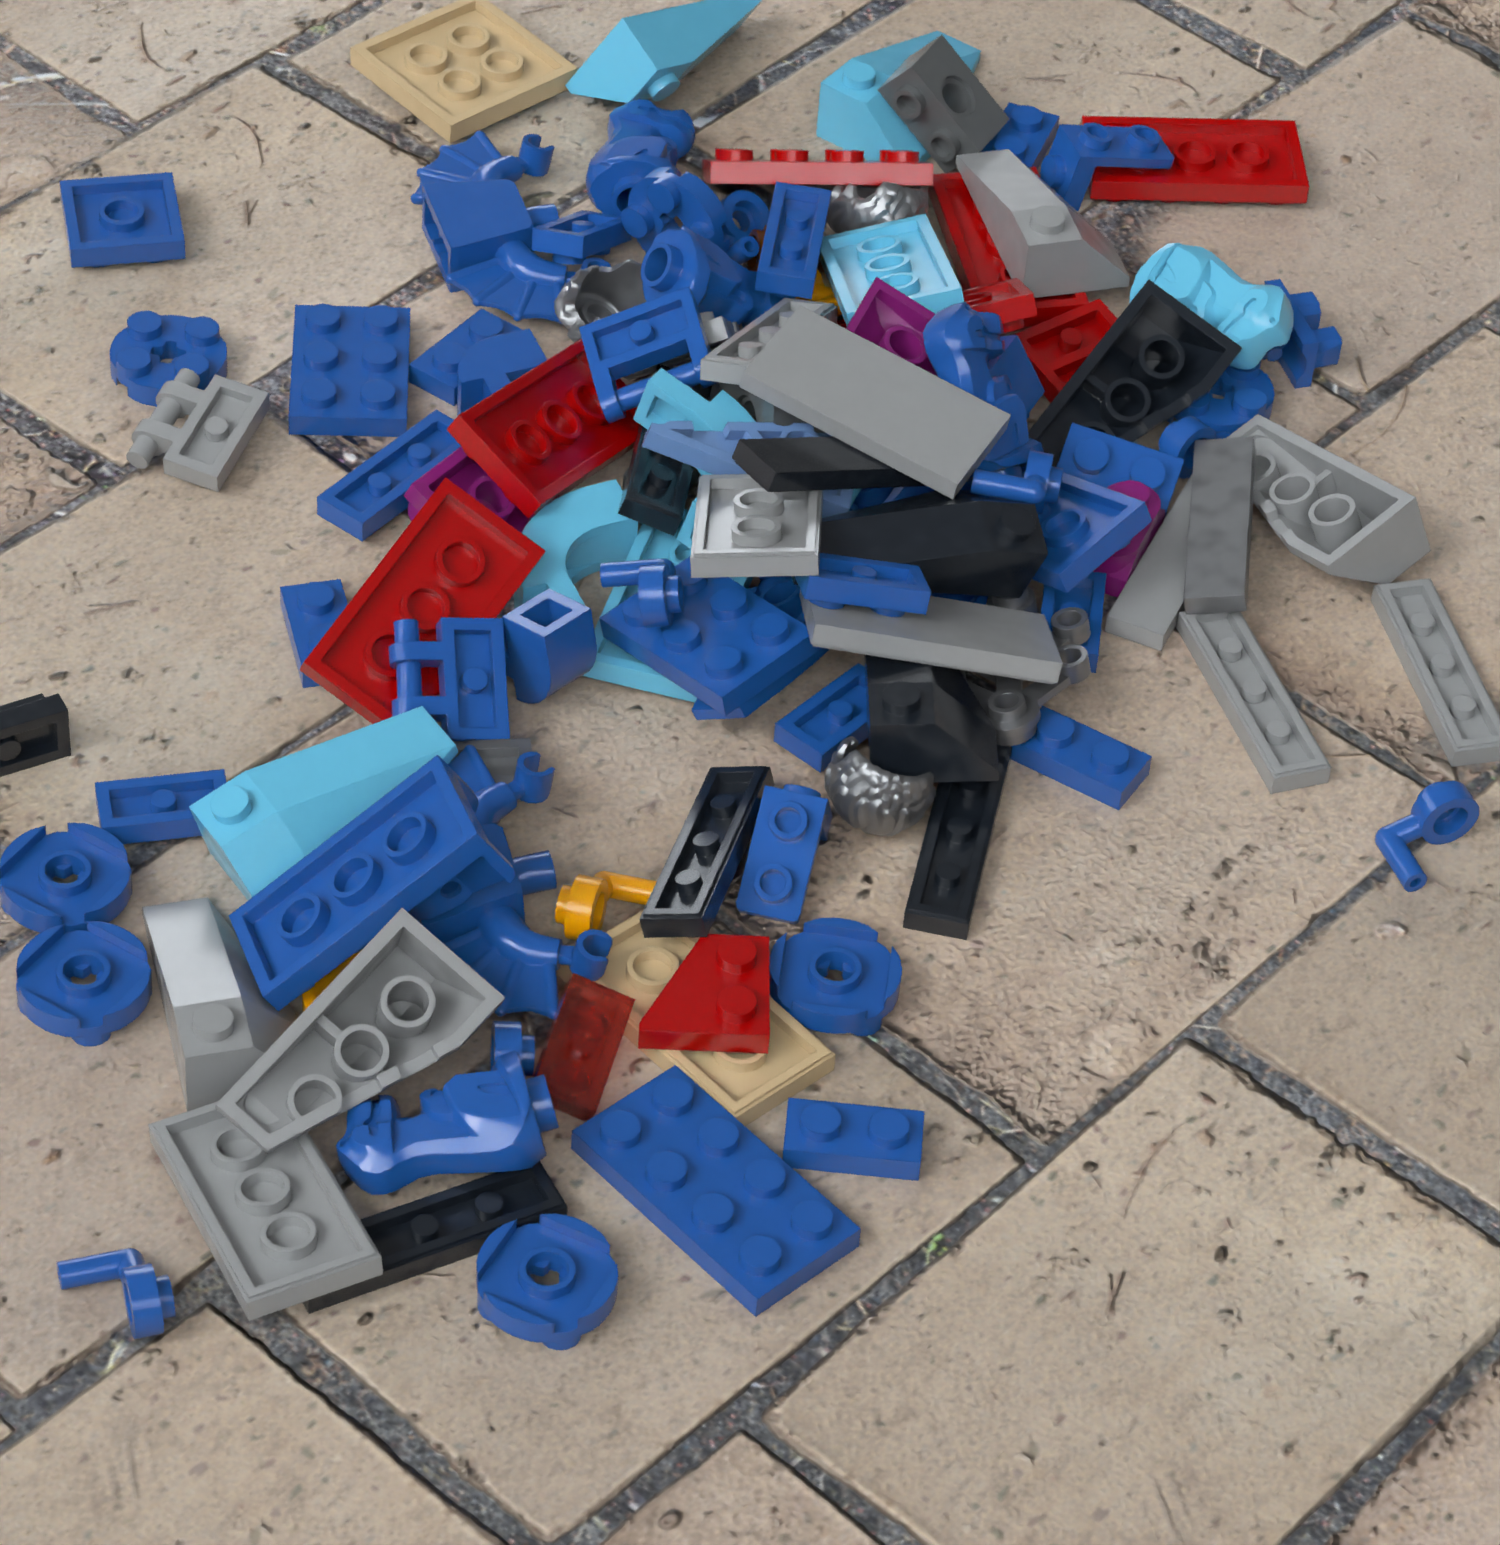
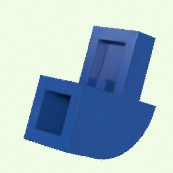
[457,328,547,416]
[502,588,597,704]

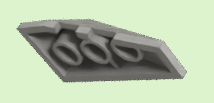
[956,149,1130,298]
[1227,414,1431,584]
[142,897,298,1111]
[215,908,505,1154]

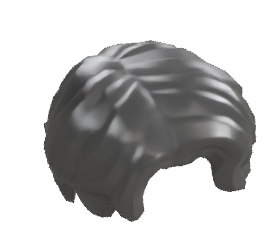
[827,181,928,234]
[554,259,647,343]
[824,736,936,836]

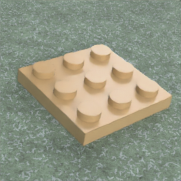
[350,0,578,143]

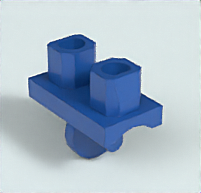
[1261,279,1342,389]

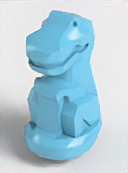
[1129,243,1294,370]

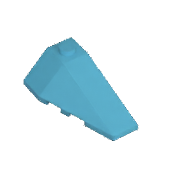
[565,0,763,103]
[816,30,981,162]
[189,706,458,900]

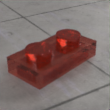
[533,973,635,1122]

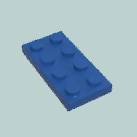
[571,1065,861,1317]

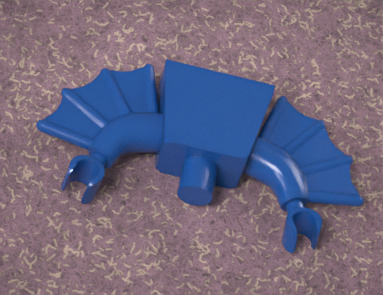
[411,130,611,325]
[416,744,613,1020]

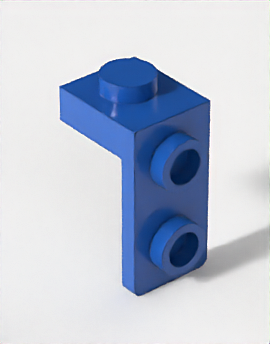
[1040,123,1174,211]
[736,784,833,924]

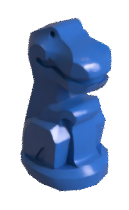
[586,99,695,216]
[641,225,795,328]
[923,302,1044,482]
[336,1050,559,1195]

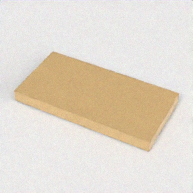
[558,910,836,1126]

